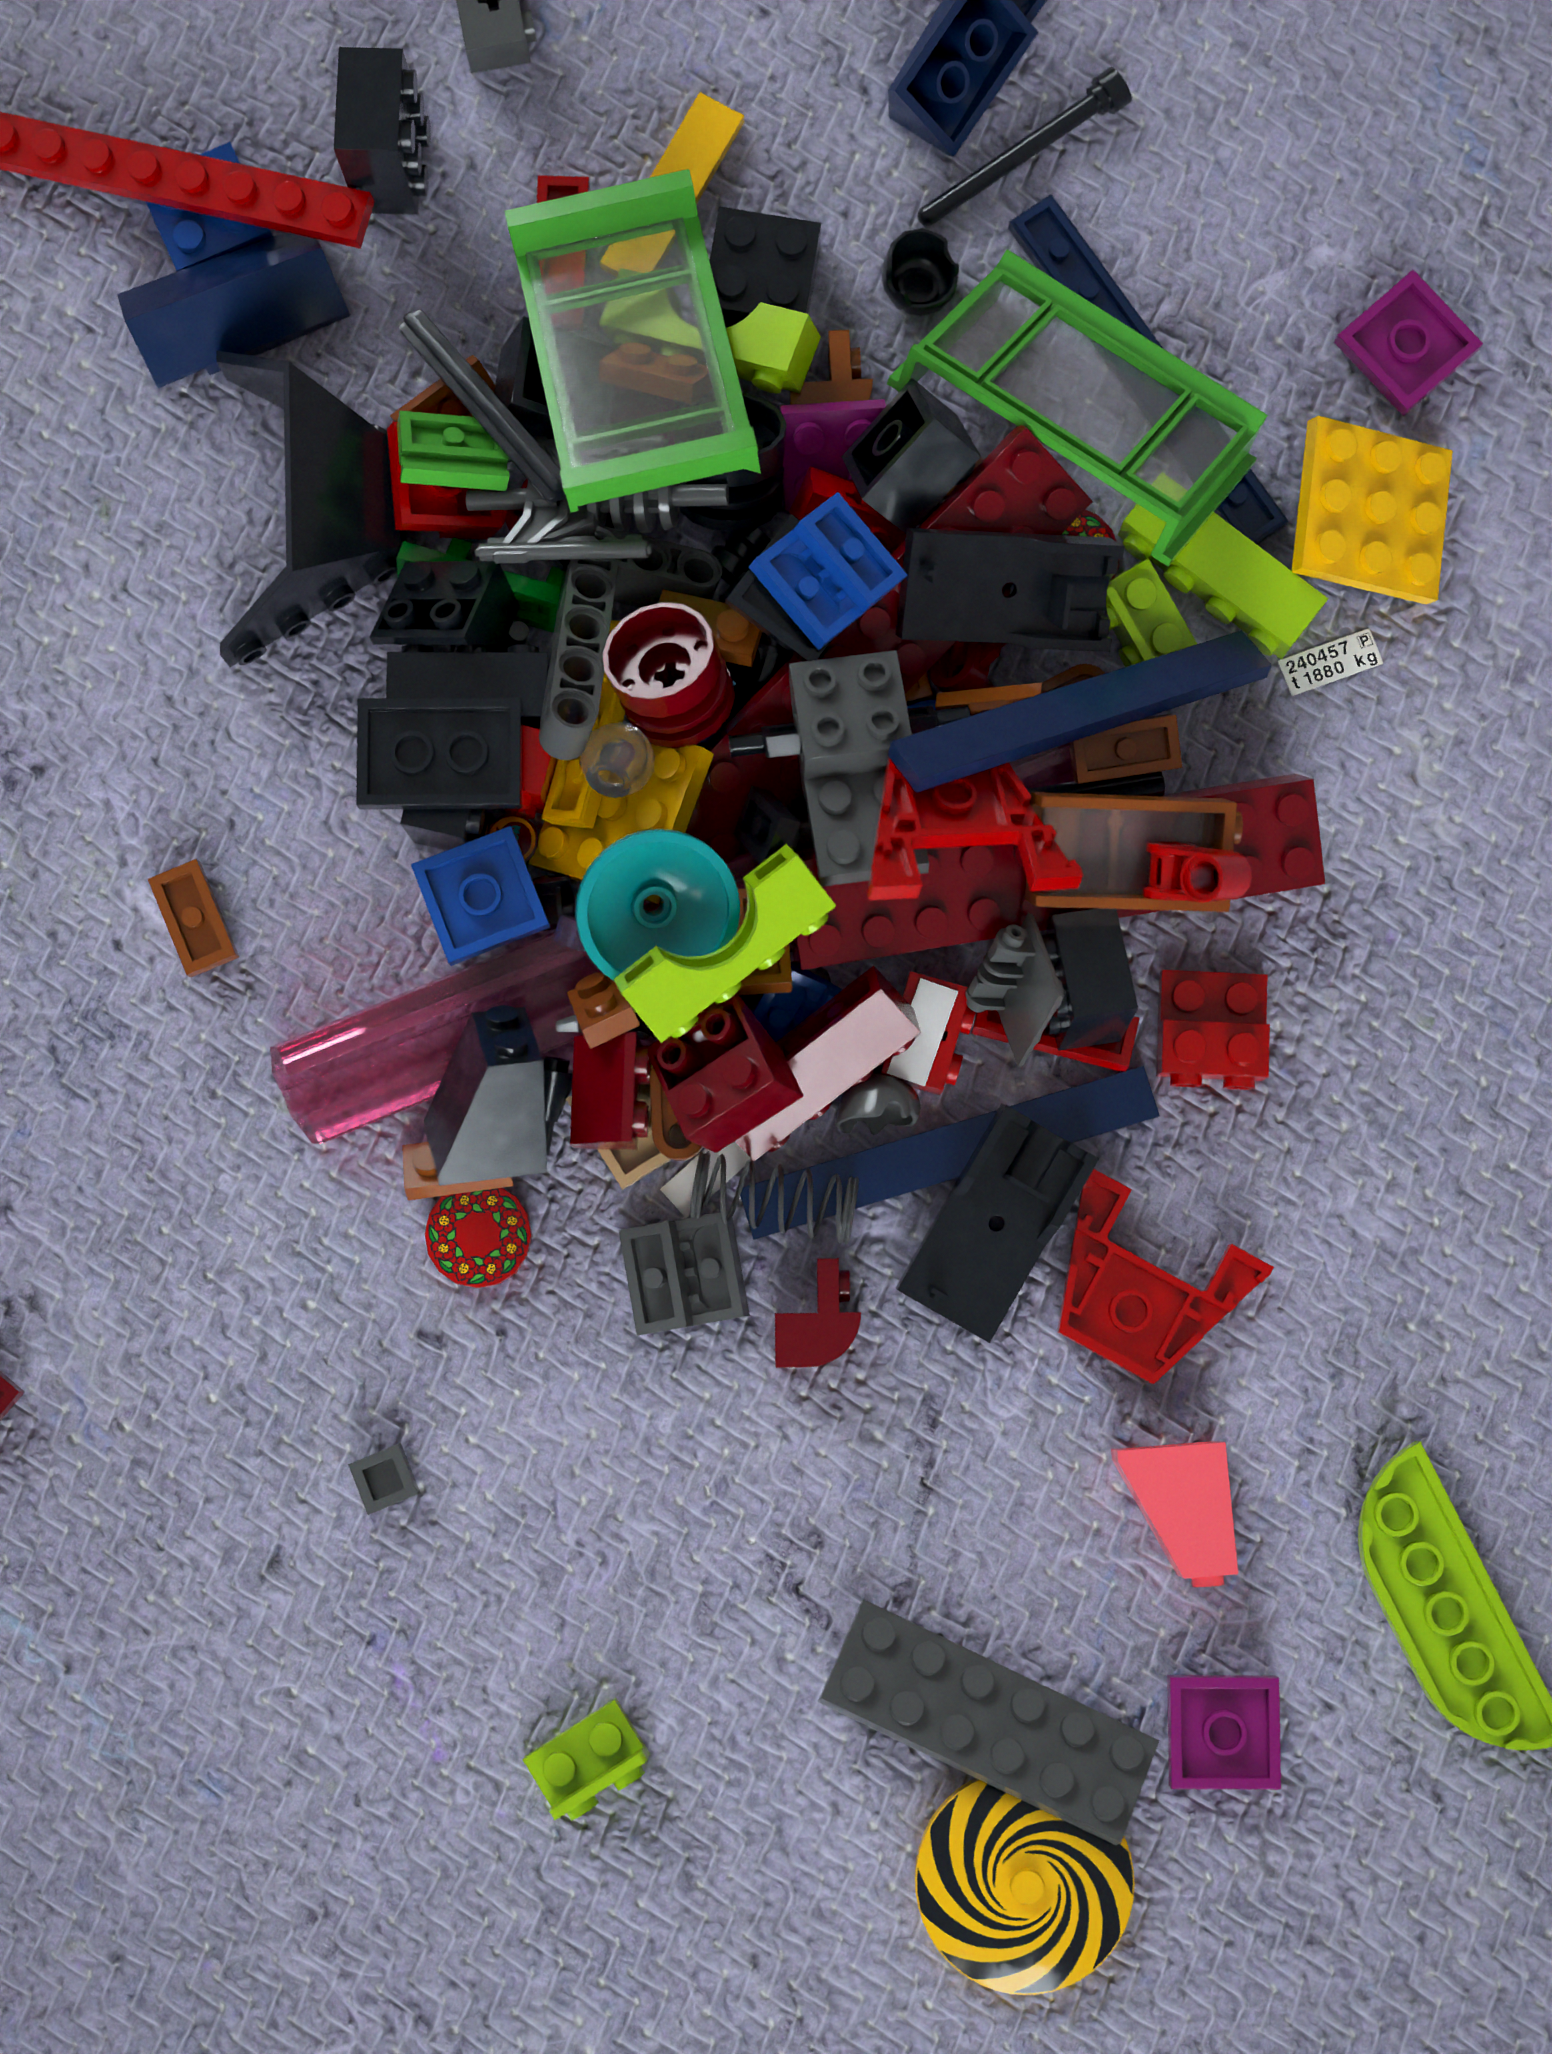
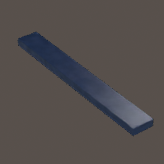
[1008,194,1288,545]
[888,630,1272,793]
[740,1066,1160,1240]

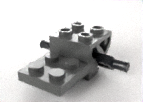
[728,650,970,887]

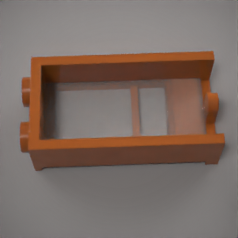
[1025,792,1243,912]

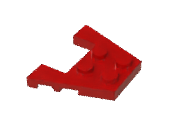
[867,757,1083,901]
[1057,1169,1274,1384]

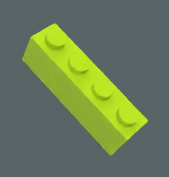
[1117,472,1328,659]

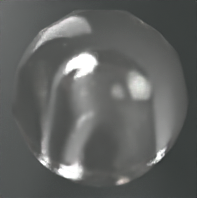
[580,722,655,798]

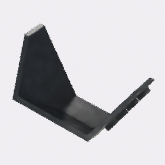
[216,350,407,667]

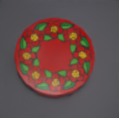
[425,1188,533,1288]

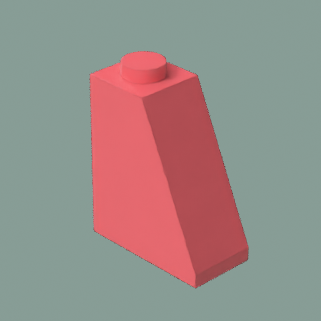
[1111,1441,1238,1587]

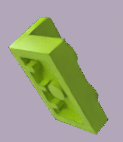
[1106,558,1197,667]
[522,1698,650,1821]

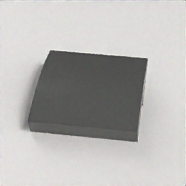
[619,1211,750,1336]

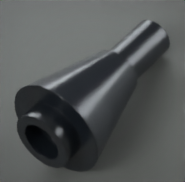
[541,1055,573,1155]

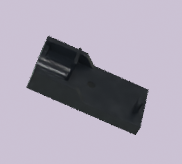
[895,528,1125,652]
[895,1103,1099,1343]

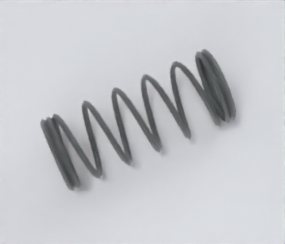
[689,1150,859,1245]

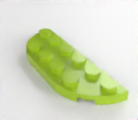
[1358,1441,1552,1750]

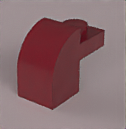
[775,1258,861,1368]

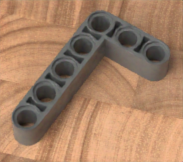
[539,526,723,760]

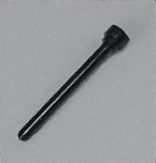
[918,67,1132,226]

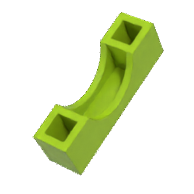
[599,269,821,394]
[613,844,836,1043]

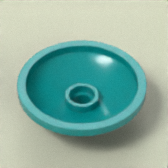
[575,829,740,981]

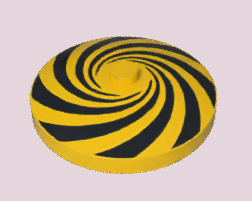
[914,1778,1134,1995]

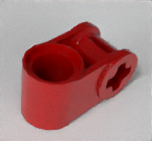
[1142,840,1252,903]

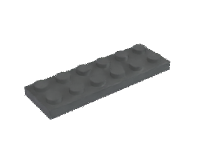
[818,1599,1159,1845]

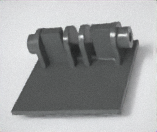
[965,914,1064,1067]

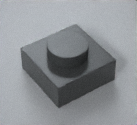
[348,1443,420,1515]

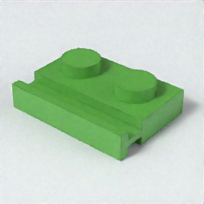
[397,411,510,491]

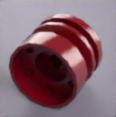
[602,602,735,748]

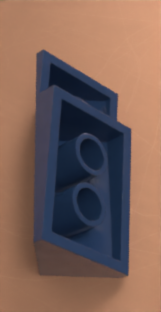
[888,0,1047,157]
[117,232,351,388]

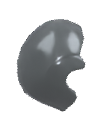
[835,1073,921,1135]

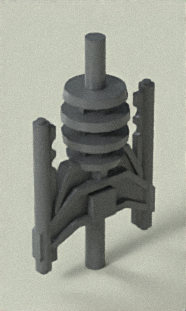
[466,436,730,564]

